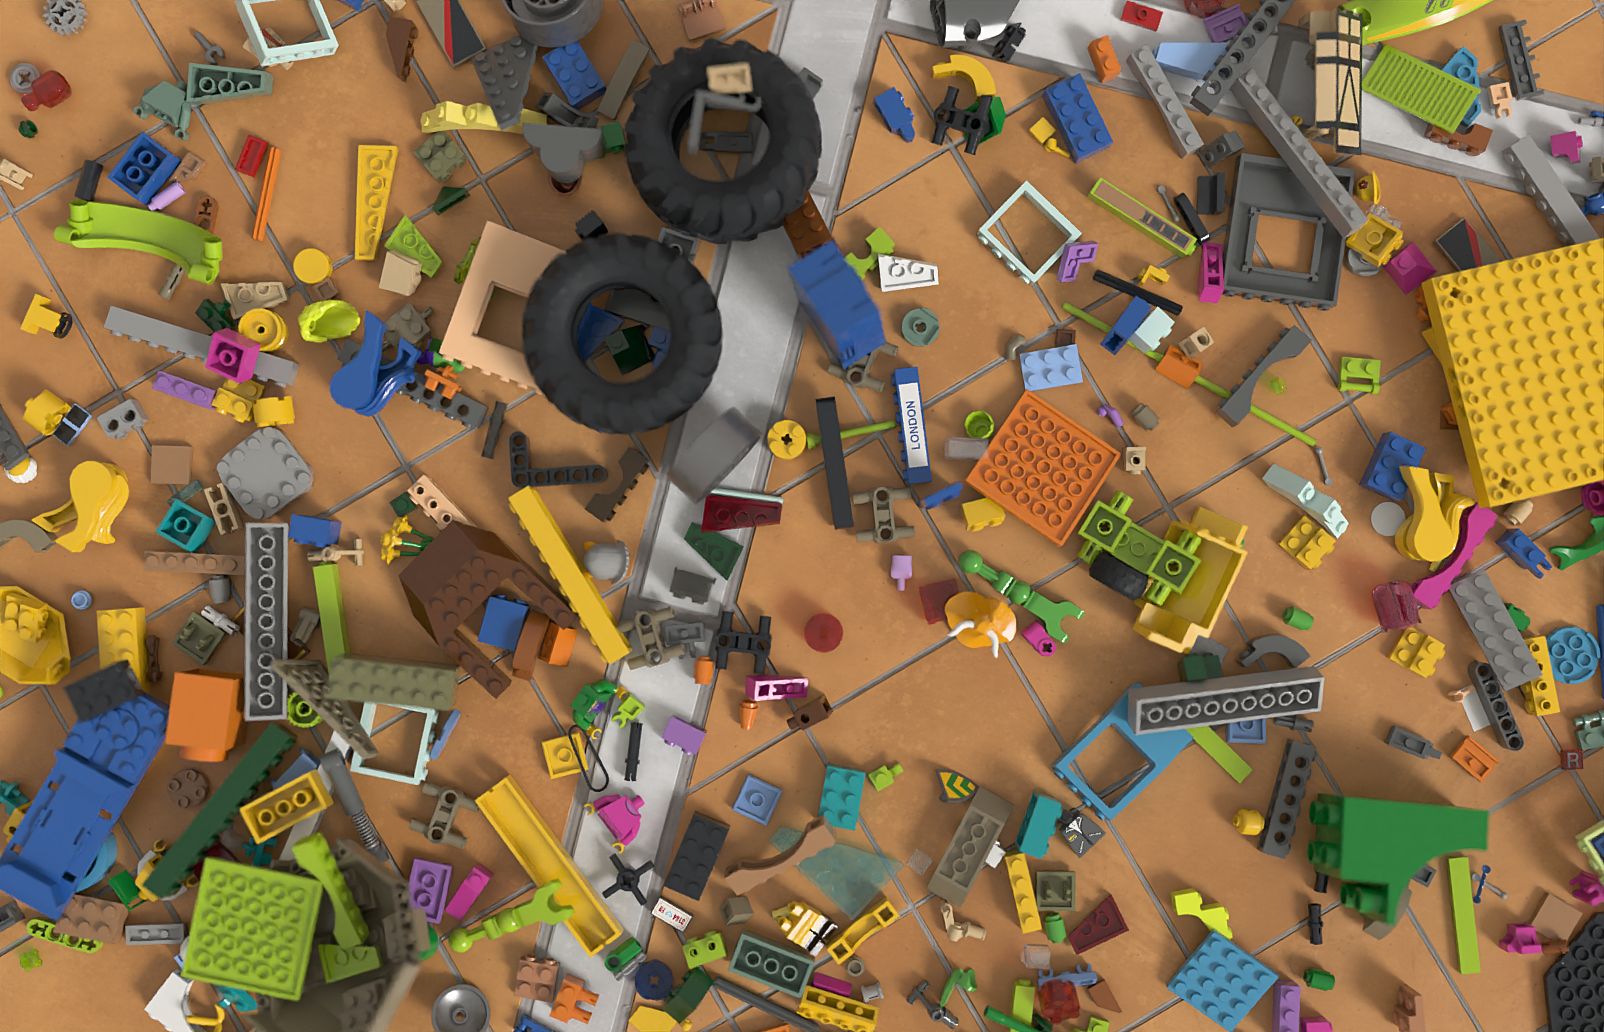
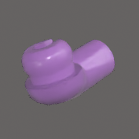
[1097,404,1124,427]

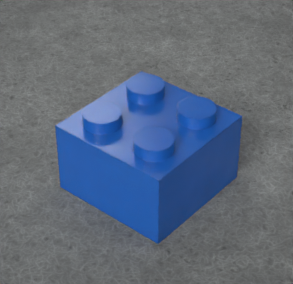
[288,514,342,548]

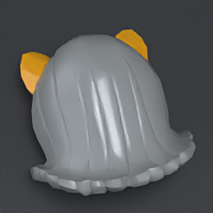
[581,540,629,585]

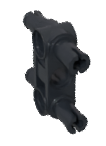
[931,86,993,155]
[715,611,772,674]

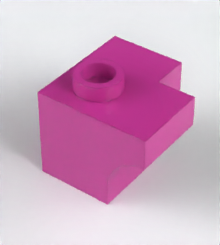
[1550,131,1583,164]
[1499,922,1542,954]

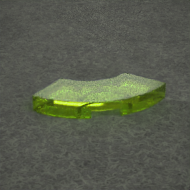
[454,236,482,284]

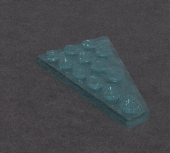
[768,825,904,921]

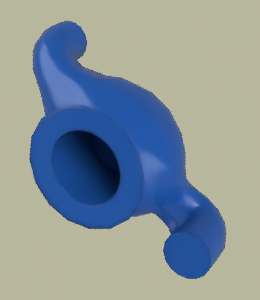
[1579,192,1604,216]

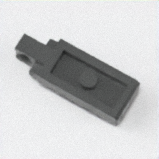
[1385,726,1442,760]

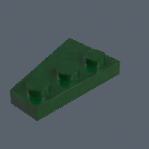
[684,522,744,581]

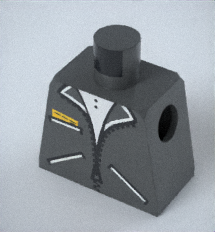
[1059,809,1106,858]

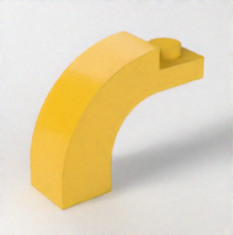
[931,55,996,102]

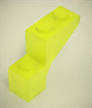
[1170,888,1232,939]

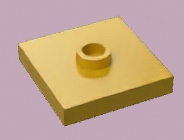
[541,732,589,779]

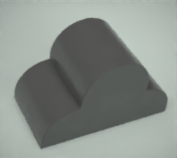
[523,123,606,183]

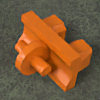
[424,365,462,399]

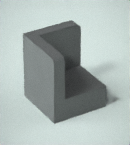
[799,67,823,99]

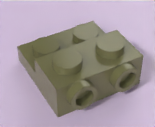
[413,130,468,183]

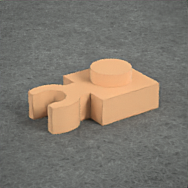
[1487,82,1513,119]

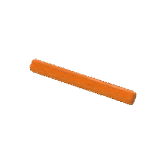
[251,147,281,241]

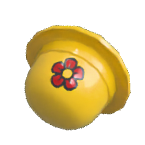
[1356,170,1380,205]

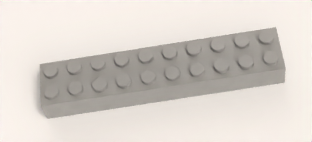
[243,523,288,721]
[1127,666,1324,735]

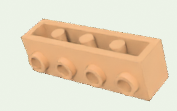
[407,475,479,531]

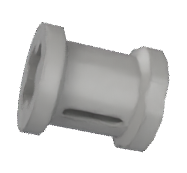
[861,981,884,1004]

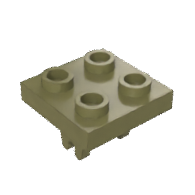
[171,611,227,665]
[1036,870,1076,911]

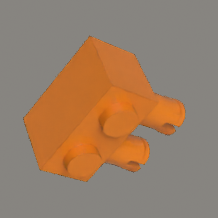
[549,974,600,1025]

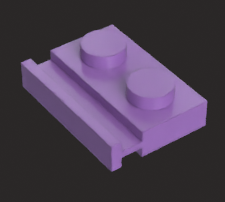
[1203,3,1248,43]

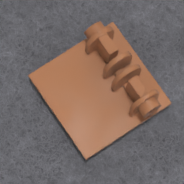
[677,0,725,41]

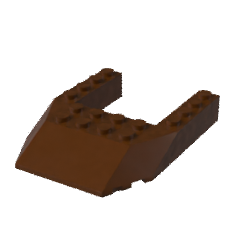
[398,520,578,699]

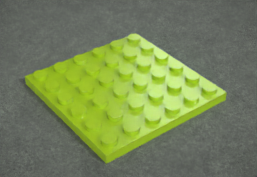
[181,857,324,1001]

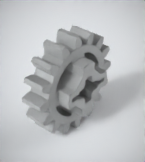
[43,0,88,36]

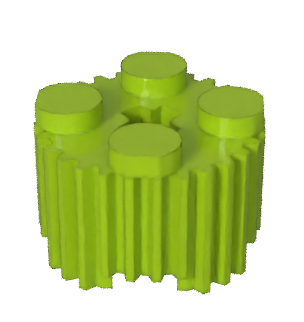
[287,692,324,728]

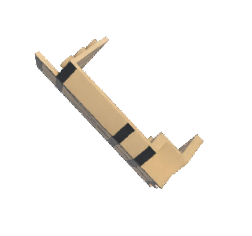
[1298,7,1363,156]

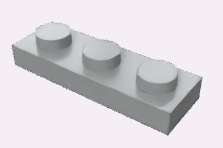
[125,922,187,945]

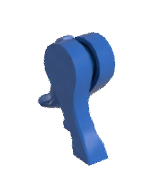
[330,310,422,417]

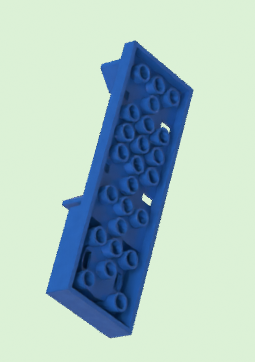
[0,691,170,920]

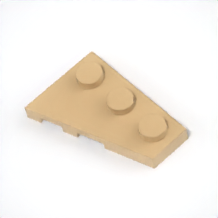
[221,282,290,320]

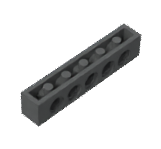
[1257,738,1316,859]

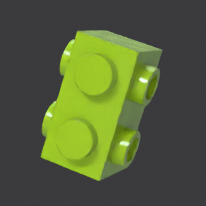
[682,930,729,969]

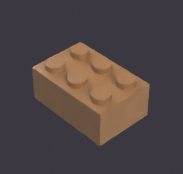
[53,893,131,944]

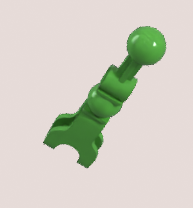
[958,550,1085,643]

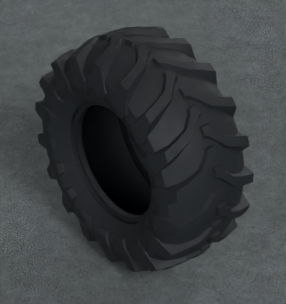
[624,38,822,244]
[522,233,723,435]

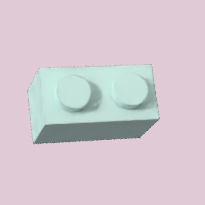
[1129,307,1174,354]

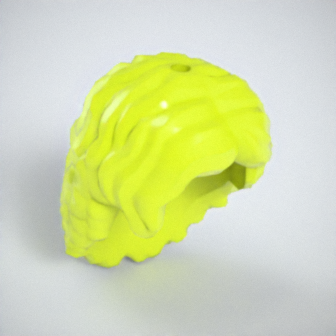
[298,299,360,343]

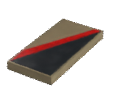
[416,0,487,69]
[1433,217,1501,272]

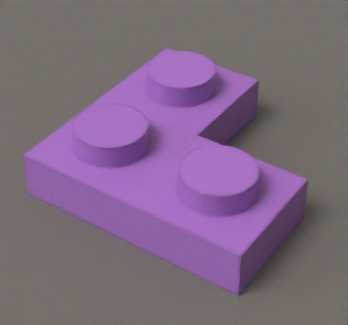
[1056,241,1098,282]

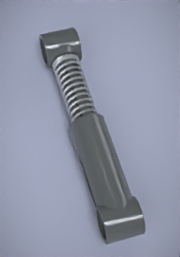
[319,748,389,863]

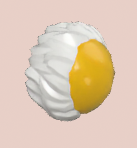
[4,457,37,483]

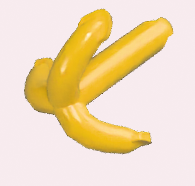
[185,1004,225,1032]

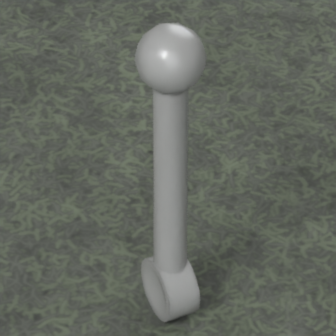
[1157,186,1180,222]
[1315,447,1333,485]
[1471,873,1507,899]

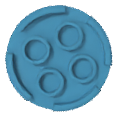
[1545,626,1600,684]

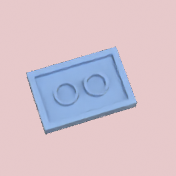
[1019,344,1083,391]

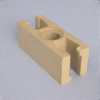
[204,483,245,535]

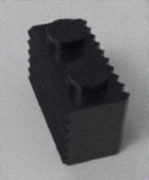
[575,210,609,240]

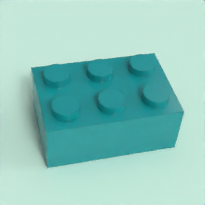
[817,763,866,831]
[1014,790,1063,859]

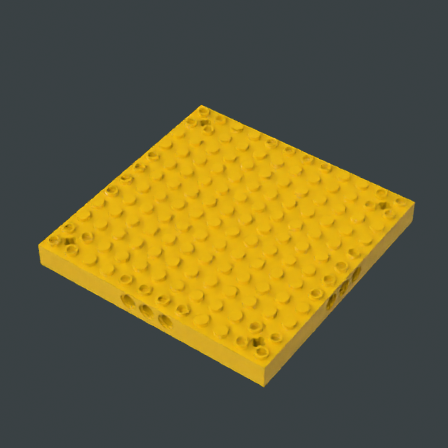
[1421,238,1604,508]

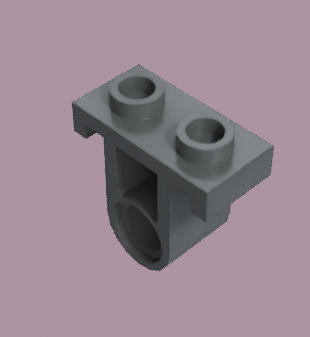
[1199,130,1245,168]

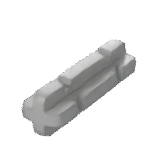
[613,951,647,981]

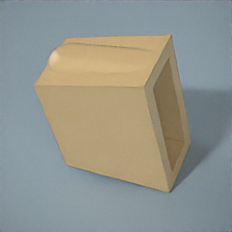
[379,249,422,296]

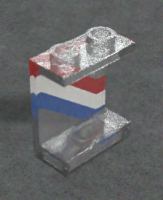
[944,437,988,461]

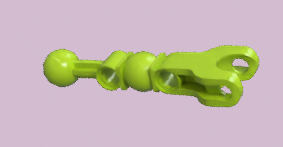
[448,878,575,953]

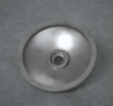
[431,984,491,1032]

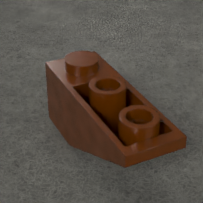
[386,16,418,82]

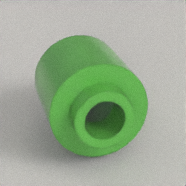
[1282,606,1314,630]
[1044,913,1066,943]

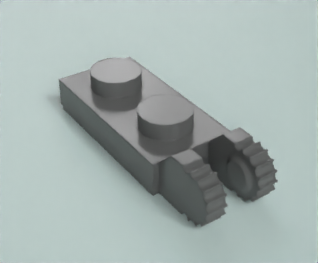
[699,131,753,153]

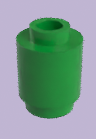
[1303,967,1335,991]

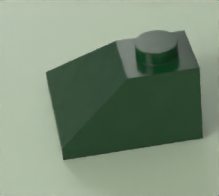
[604,325,655,376]

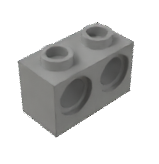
[97,399,149,440]

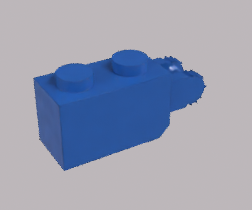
[873,87,915,142]
[1495,528,1552,579]

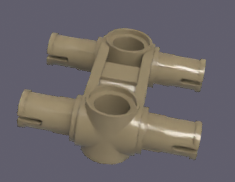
[827,342,899,393]
[852,486,915,543]
[617,606,686,670]
[408,782,479,849]

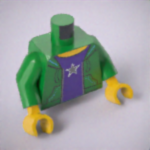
[570,679,630,739]

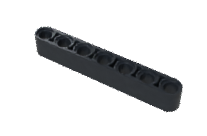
[815,396,854,530]

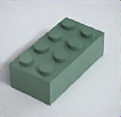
[728,929,815,999]

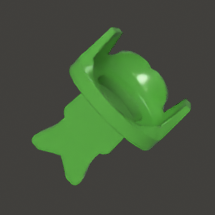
[940,968,978,1008]

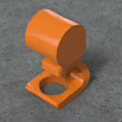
[1415,286,1431,322]

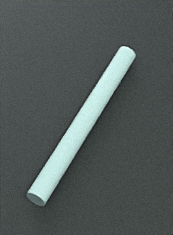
[709,488,783,505]

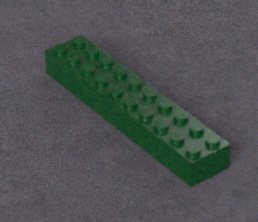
[141,723,298,899]

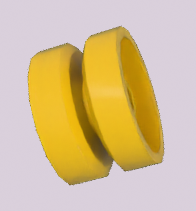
[238,308,289,353]

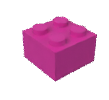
[205,328,261,383]

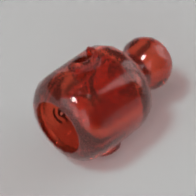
[21,70,72,112]

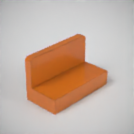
[1155,344,1203,388]
[538,622,578,667]

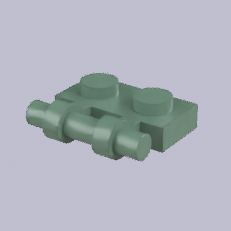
[1572,709,1604,750]

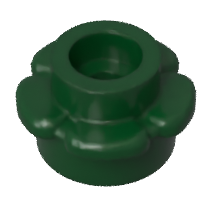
[19,120,38,139]

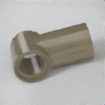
[290,607,321,647]

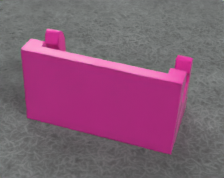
[1569,871,1604,906]

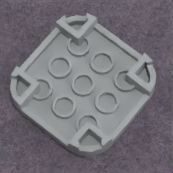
[217,427,314,519]

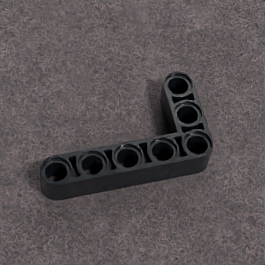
[509,432,608,488]

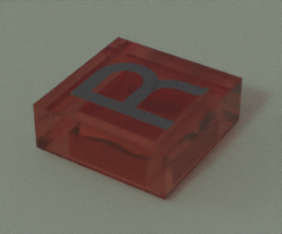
[1560,749,1583,770]

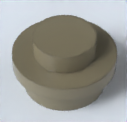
[846,956,865,977]

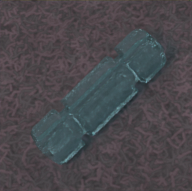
[167,480,204,507]

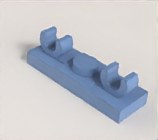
[1037,963,1097,991]

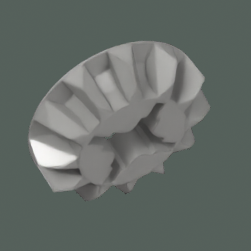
[10,63,42,95]

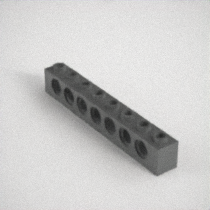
[1189,0,1295,116]
[337,339,489,429]

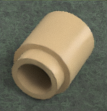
[1504,499,1534,526]

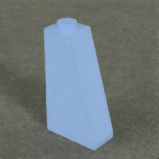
[1152,43,1229,82]

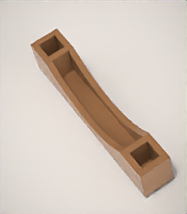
[144,551,244,575]
[725,814,836,895]

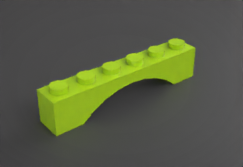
[291,832,370,949]

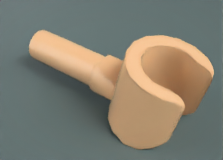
[1448,686,1476,703]

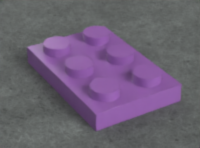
[409,857,454,924]

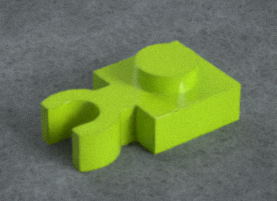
[611,693,645,728]

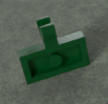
[195,298,235,332]

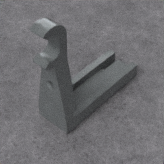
[688,90,761,154]

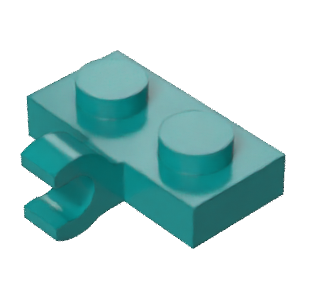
[217,985,257,1012]

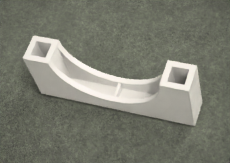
[144,968,260,1032]

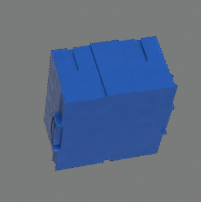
[787,240,886,371]

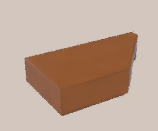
[1087,979,1122,1013]

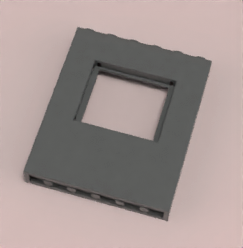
[1222,153,1355,311]

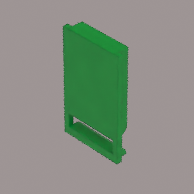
[108,870,147,912]

